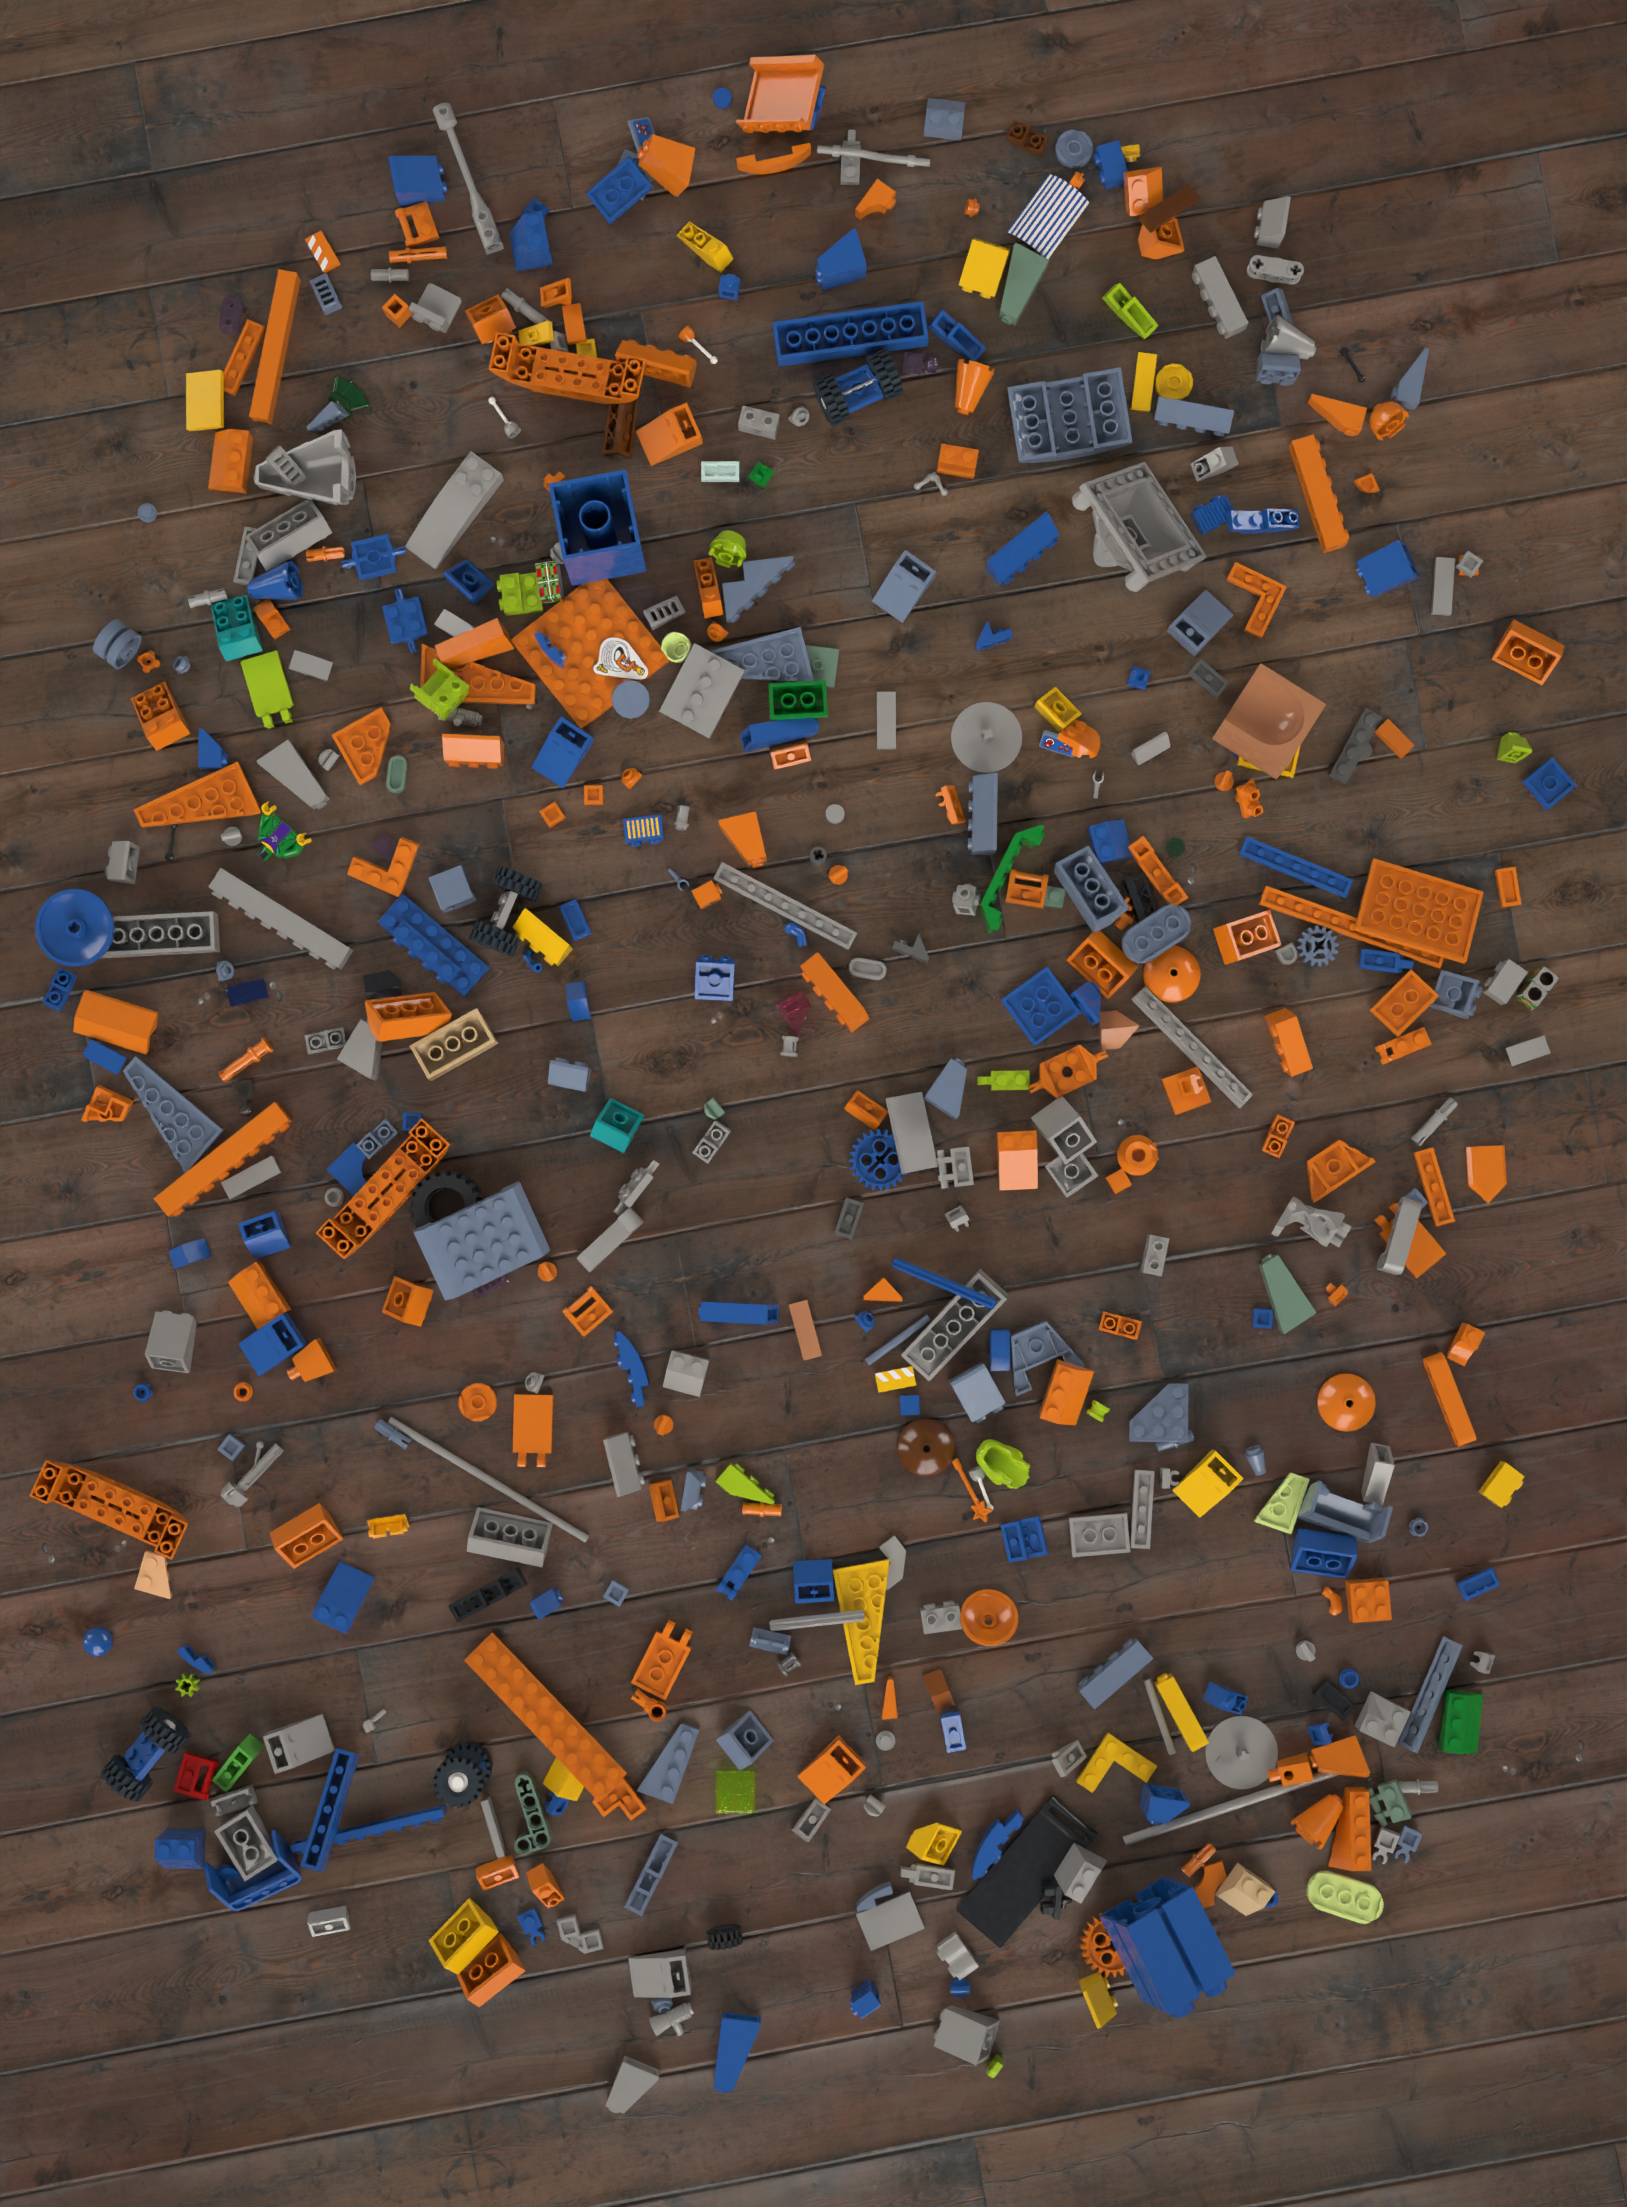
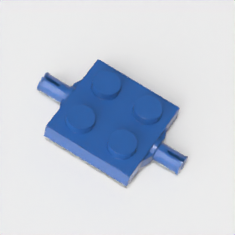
[341,534,406,581]
[382,588,429,653]

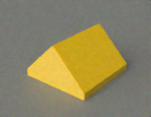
[1034,687,1082,732]
[543,1758,584,1801]

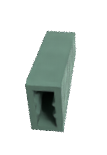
[999,243,1049,326]
[1259,1254,1316,1334]

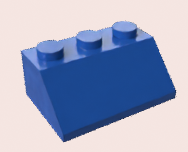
[1290,1529,1357,1579]
[1140,1783,1190,1825]

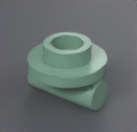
[704,1098,725,1119]

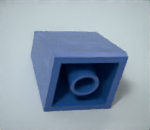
[388,156,448,208]
[509,211,553,271]
[815,228,867,291]
[1356,540,1420,597]
[154,1828,206,1869]

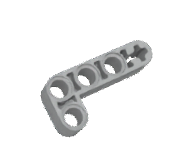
[1376,1197,1422,1275]
[576,1207,644,1273]

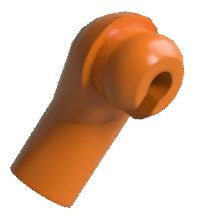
[1321,1586,1343,1616]

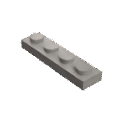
[1130,1469,1155,1549]

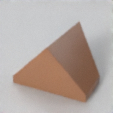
[1098,1010,1139,1050]

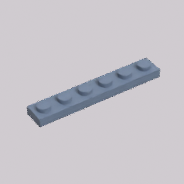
[1398,1636,1463,1753]

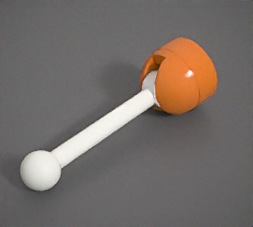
[678,326,718,364]

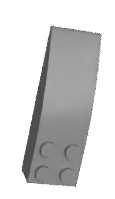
[405,451,504,570]
[901,1269,1009,1381]

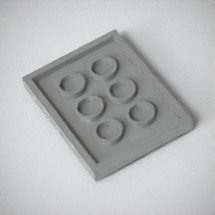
[659,643,745,739]

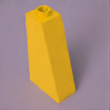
[1154,1673,1209,1752]

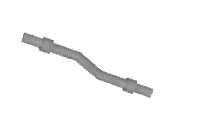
[817,145,930,167]

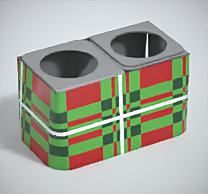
[535,560,564,604]
[1516,966,1559,1010]

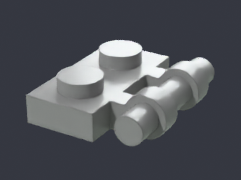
[936,1147,974,1189]

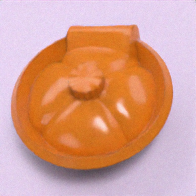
[1117,1135,1159,1175]

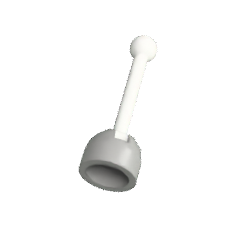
[488,397,521,438]
[968,1466,994,1509]

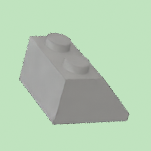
[1254,196,1291,249]
[105,841,140,884]
[663,1350,710,1397]

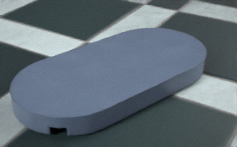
[1122,904,1191,963]

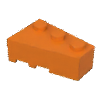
[1264,1008,1313,1077]

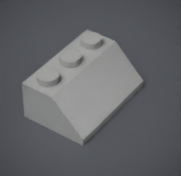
[603,1431,645,1497]

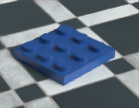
[1000,967,1081,1047]

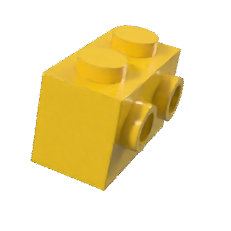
[1478,1461,1525,1508]

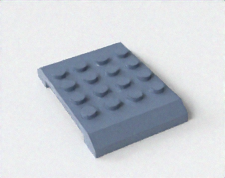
[413,1181,550,1300]

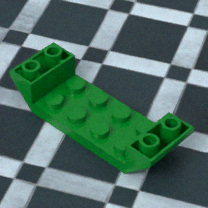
[979,825,1045,934]

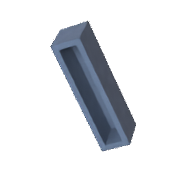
[1153,396,1234,437]
[1077,1638,1153,1710]

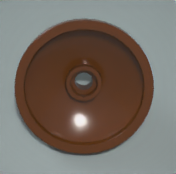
[897,1418,955,1477]

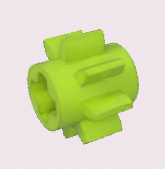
[175,1672,200,1697]

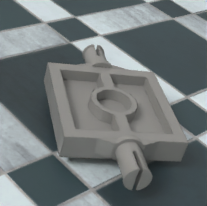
[613,1159,660,1216]

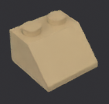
[1215,1863,1275,1916]

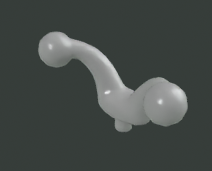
[914,472,948,496]

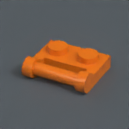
[395,201,440,248]
[1005,868,1049,909]
[562,1286,614,1337]

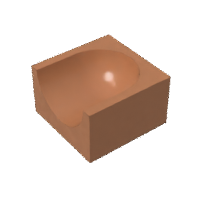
[1212,664,1326,780]

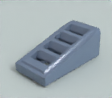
[309,273,343,316]
[306,401,349,433]

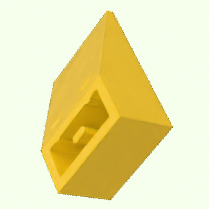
[1172,1449,1244,1518]

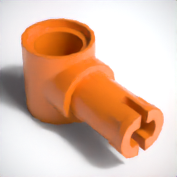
[631,1689,667,1722]

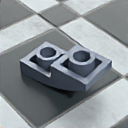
[356,1118,400,1159]

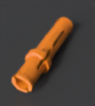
[389,246,447,263]

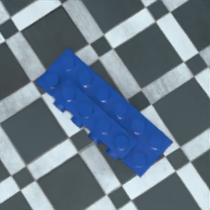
[378,893,490,997]

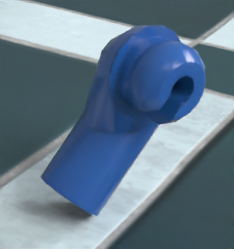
[523,949,542,972]

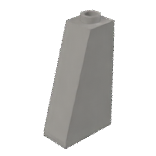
[257,740,330,810]

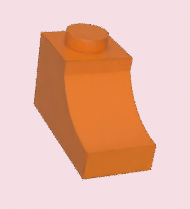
[855,179,896,220]
[1446,1323,1485,1366]

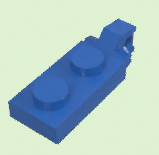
[1358,949,1414,973]

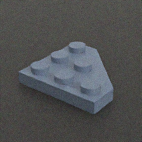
[1129,1383,1189,1443]

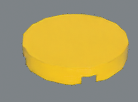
[1155,363,1193,400]

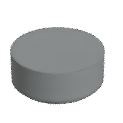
[826,804,845,824]

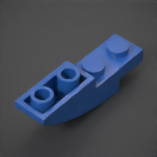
[1226,509,1300,534]
[613,1331,650,1407]
[971,1809,1024,1880]

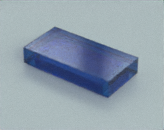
[226,979,269,1007]

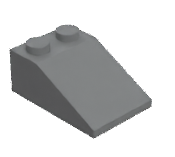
[214,1805,278,1881]

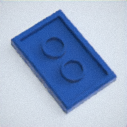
[586,156,654,225]

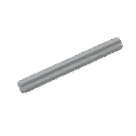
[770,1610,865,1631]

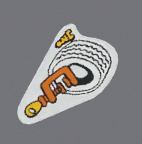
[593,638,648,680]

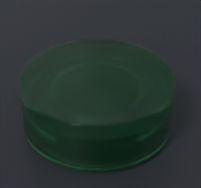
[1165,838,1185,858]

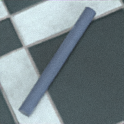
[865,1315,932,1365]

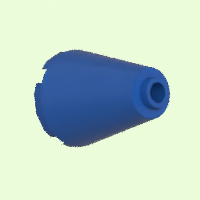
[247,561,303,600]

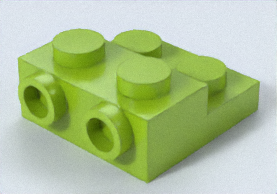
[497,573,544,616]

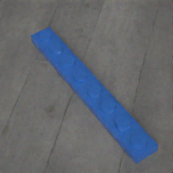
[290,1805,447,1854]

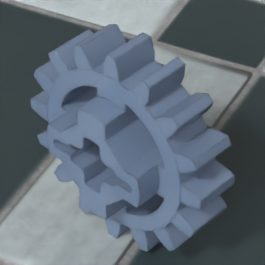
[1296,925,1339,968]

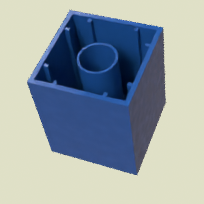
[549,469,647,586]

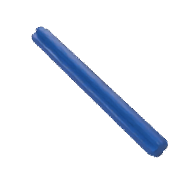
[892,1258,996,1309]

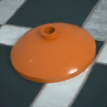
[1143,946,1201,1003]
[1317,1373,1375,1432]
[960,1589,1018,1646]

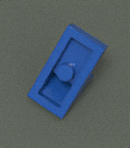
[975,621,1013,652]

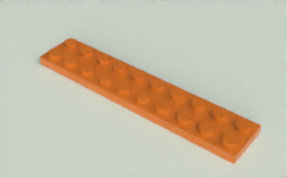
[464,1632,627,1802]

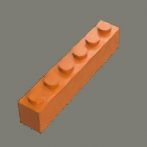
[1288,434,1349,553]

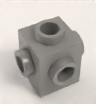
[952,884,981,916]

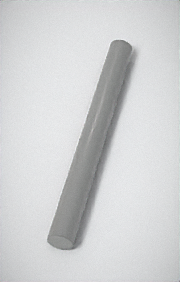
[1143,1678,1176,1755]

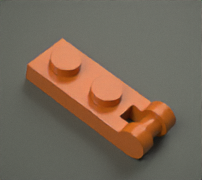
[1374,1027,1432,1065]

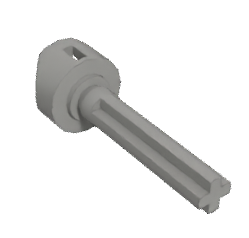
[221,1443,284,1507]

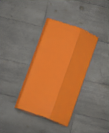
[73,989,158,1055]

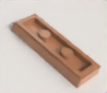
[789,1300,822,1360]

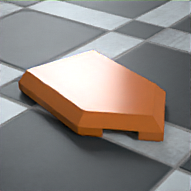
[1466,1145,1507,1204]

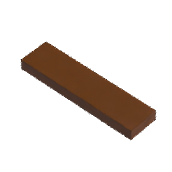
[1139,184,1200,233]

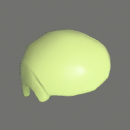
[661,632,692,663]

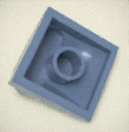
[681,1468,707,1511]

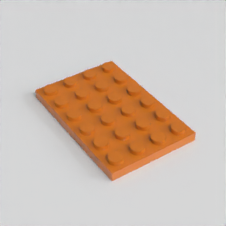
[1354,858,1484,964]

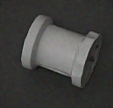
[781,1036,799,1057]

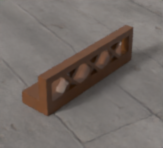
[602,387,641,458]

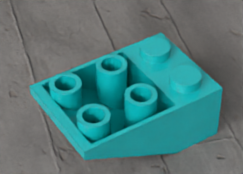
[211,594,263,661]

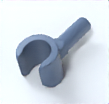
[668,868,689,891]

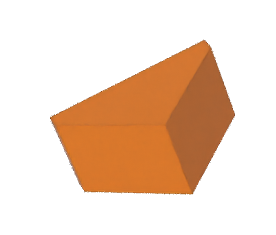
[863,1277,902,1302]

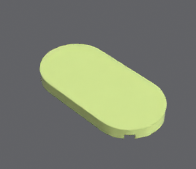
[1306,1871,1384,1924]

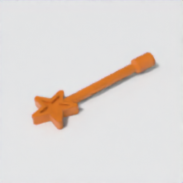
[952,1458,993,1522]

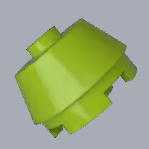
[709,530,746,568]

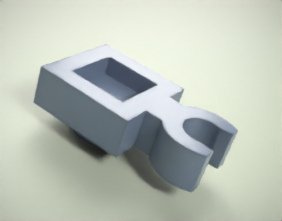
[1393,1824,1423,1863]

